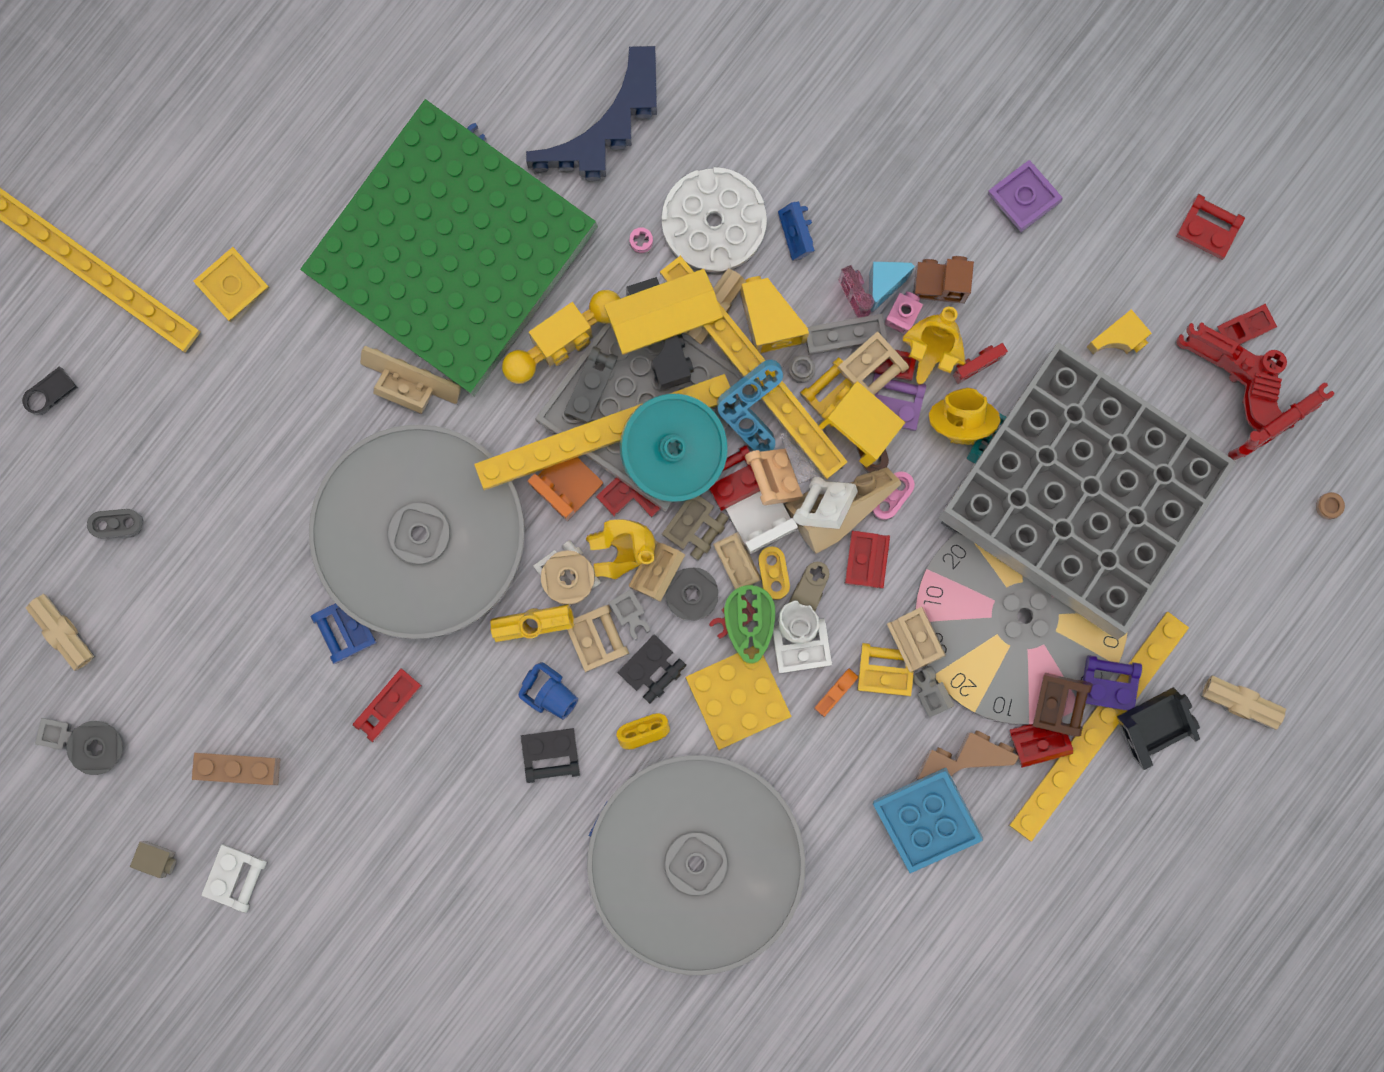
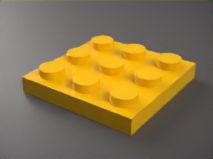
[685,646,792,750]

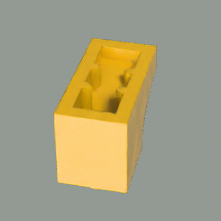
[1087,309,1152,354]

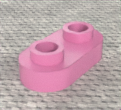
[872,472,915,520]

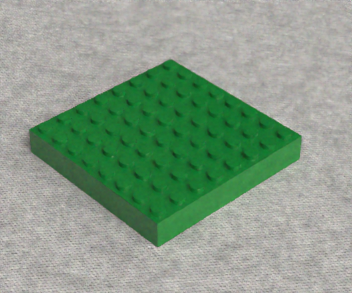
[300,99,598,396]

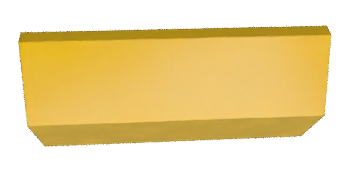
[604,269,723,355]

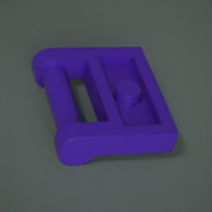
[1083,655,1142,711]

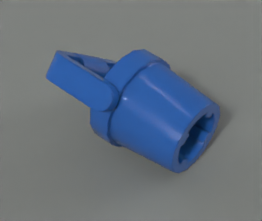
[518,662,578,720]

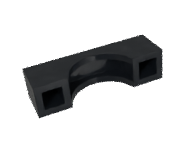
[626,277,694,391]

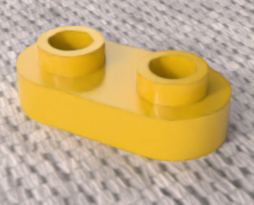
[758,546,790,600]
[616,713,670,750]

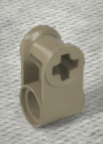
[789,562,830,611]

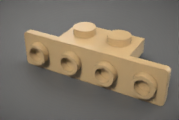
[360,346,461,414]

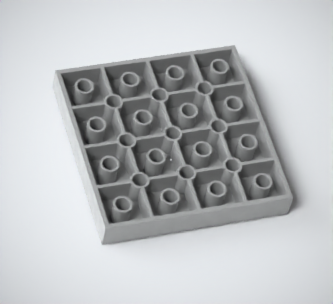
[938,342,1236,640]

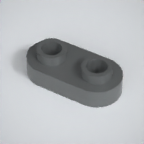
[87,509,143,539]

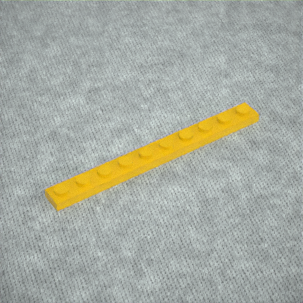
[0,188,201,353]
[660,255,848,480]
[474,374,730,490]
[1009,612,1189,842]

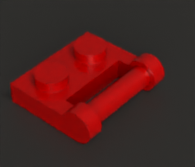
[1176,193,1245,260]
[709,445,760,511]

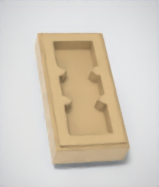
[713,532,762,590]

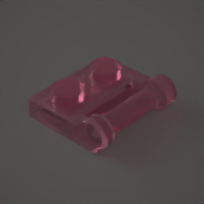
[838,265,874,318]

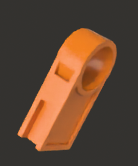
[813,668,859,717]

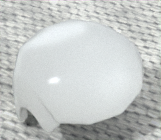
[779,601,819,644]

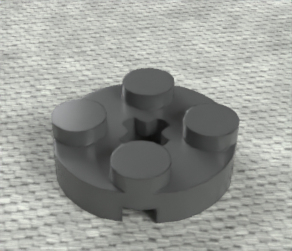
[666,568,718,621]
[66,721,123,775]

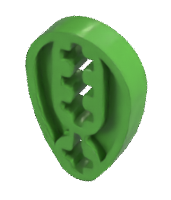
[724,585,775,664]

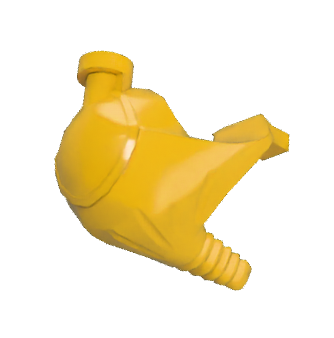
[903,306,966,385]
[586,519,655,579]

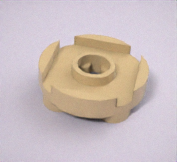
[541,550,595,605]

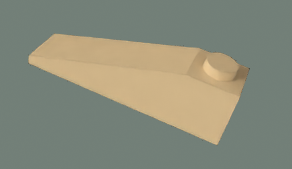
[784,467,901,554]

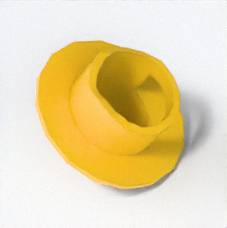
[928,387,1001,445]

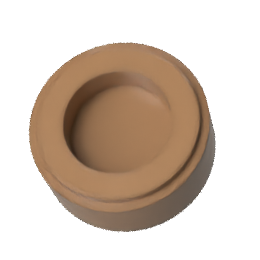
[1316,492,1345,520]

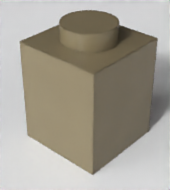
[130,841,176,878]

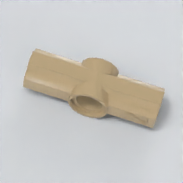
[684,268,746,344]
[25,594,94,671]
[1202,675,1286,730]

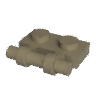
[662,496,729,561]

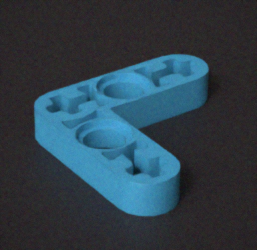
[717,360,783,452]

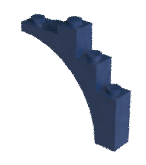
[526,46,657,181]

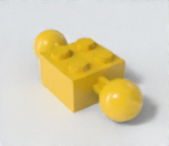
[502,290,621,384]

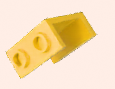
[818,381,906,468]

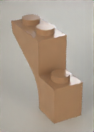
[916,730,1019,780]

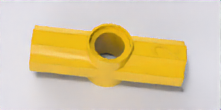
[490,604,574,642]

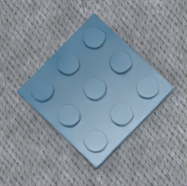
[873,767,983,873]

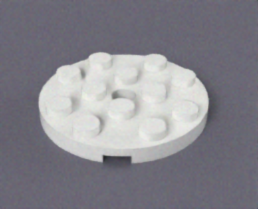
[662,167,767,273]

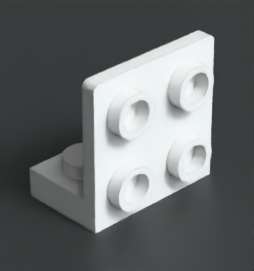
[726,491,798,555]

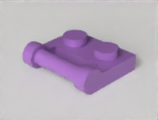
[872,373,926,431]

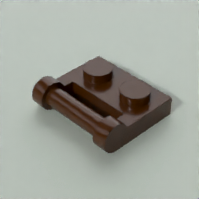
[1033,673,1093,737]

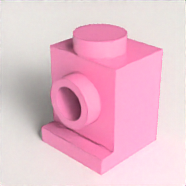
[884,292,923,335]

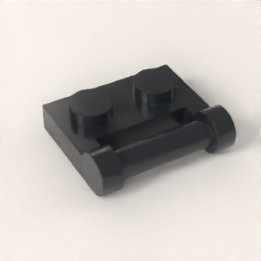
[520,728,580,783]

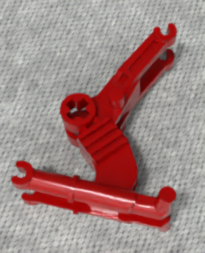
[1176,322,1335,460]

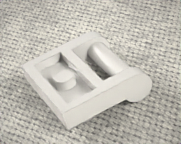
[793,477,858,529]
[772,618,832,674]
[201,844,267,913]

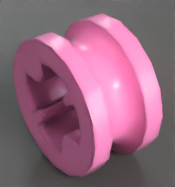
[630,228,653,253]

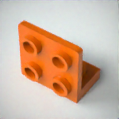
[528,457,603,521]

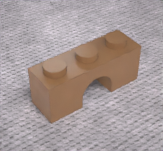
[192,753,281,785]

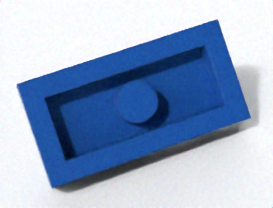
[778,201,815,261]

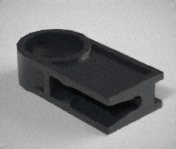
[22,366,78,415]

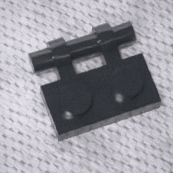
[617,634,687,704]

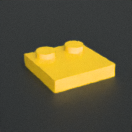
[193,247,269,322]

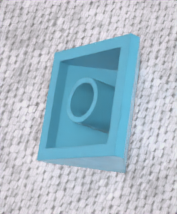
[868,262,915,313]

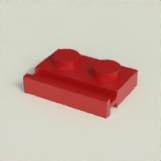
[953,342,1008,384]
[845,530,890,589]
[1009,722,1073,768]

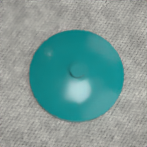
[620,394,728,502]

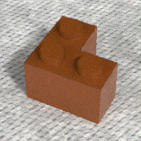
[913,256,974,304]

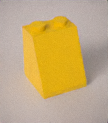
[740,276,809,354]

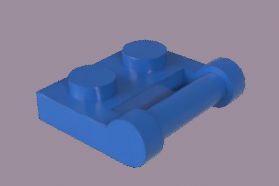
[310,603,377,664]

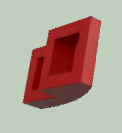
[1217,303,1277,345]

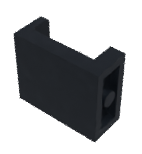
[1117,687,1200,770]

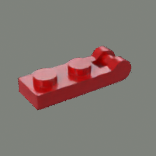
[352,668,422,743]

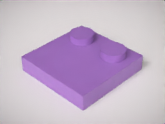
[988,160,1063,232]

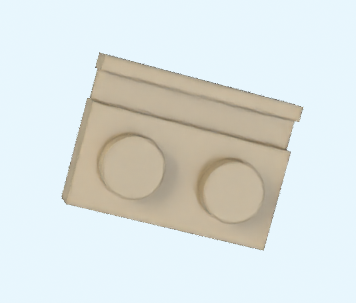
[629,540,685,602]
[887,607,946,673]

